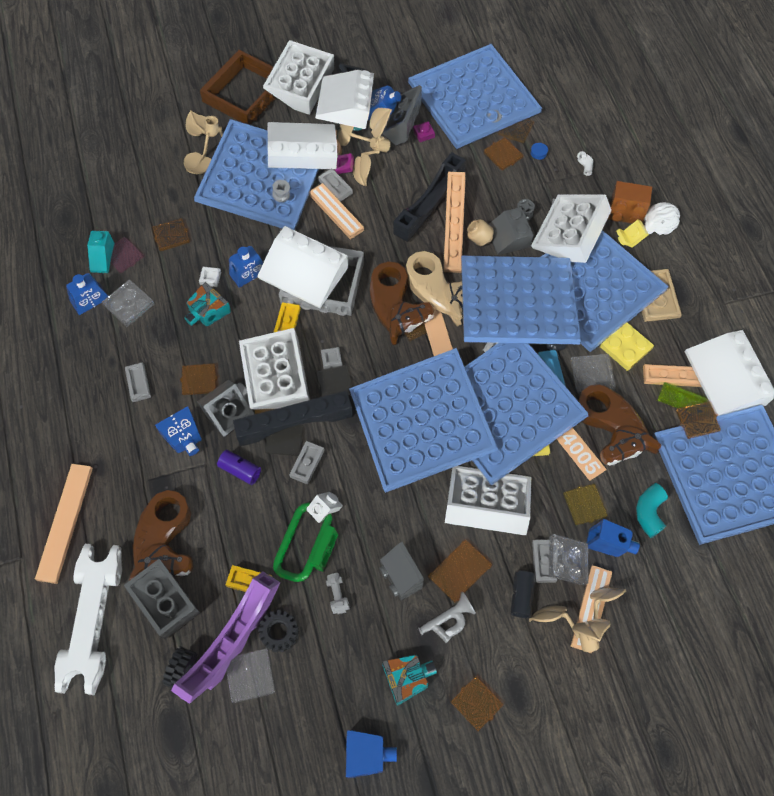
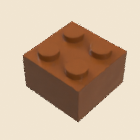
[607,181,652,224]

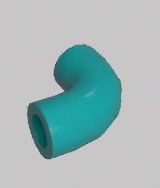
[636,483,668,538]

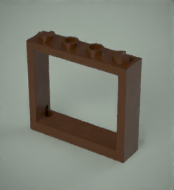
[200,50,276,125]

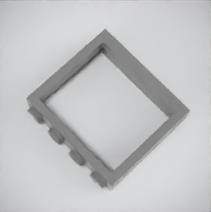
[279,246,364,316]

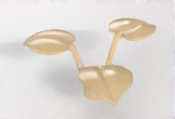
[337,108,392,186]
[184,111,223,174]
[529,587,626,652]

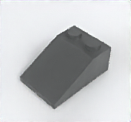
[124,559,200,640]

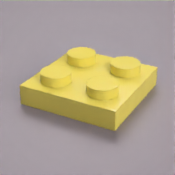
[600,323,654,371]

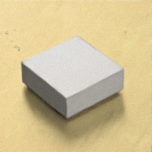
[199,267,221,287]

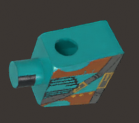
[184,282,231,326]
[382,655,437,706]

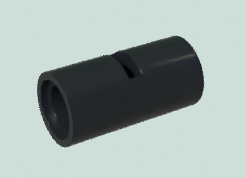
[510,571,536,618]

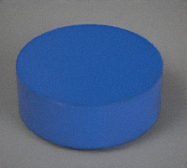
[531,143,548,160]

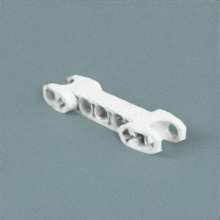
[55,544,122,695]

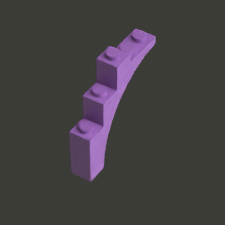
[171,572,280,704]

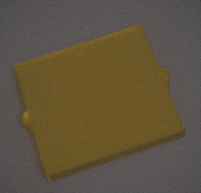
[563,484,608,526]

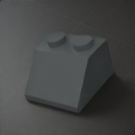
[489,207,533,256]
[197,380,255,437]
[379,542,424,600]

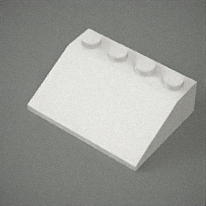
[263,40,334,115]
[316,70,374,129]
[268,122,337,169]
[531,195,611,263]
[258,226,348,308]
[239,328,310,409]
[684,330,774,417]
[445,466,531,535]

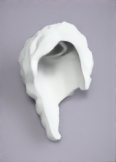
[644,202,680,235]

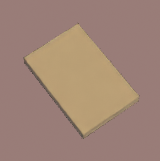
[642,269,682,322]

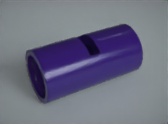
[217,449,261,485]

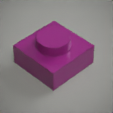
[413,121,435,142]
[335,153,354,174]

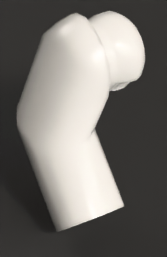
[577,151,593,176]

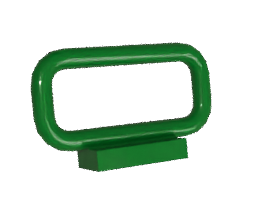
[273,503,338,582]

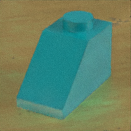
[87,231,115,273]

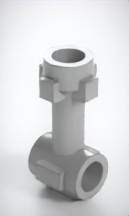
[326,573,350,615]

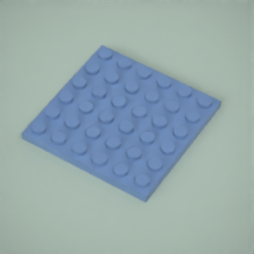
[408,44,542,149]
[194,119,319,230]
[541,230,669,352]
[461,256,581,344]
[464,343,588,485]
[349,348,498,493]
[653,405,774,545]

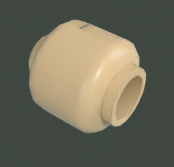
[467,219,494,246]

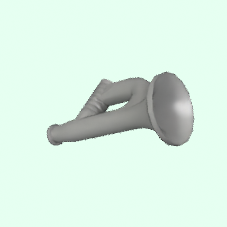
[418,591,476,643]

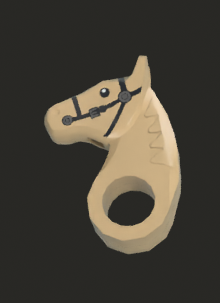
[406,251,463,326]

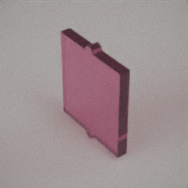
[110,237,144,274]

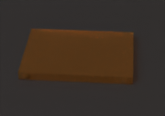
[428,539,492,603]

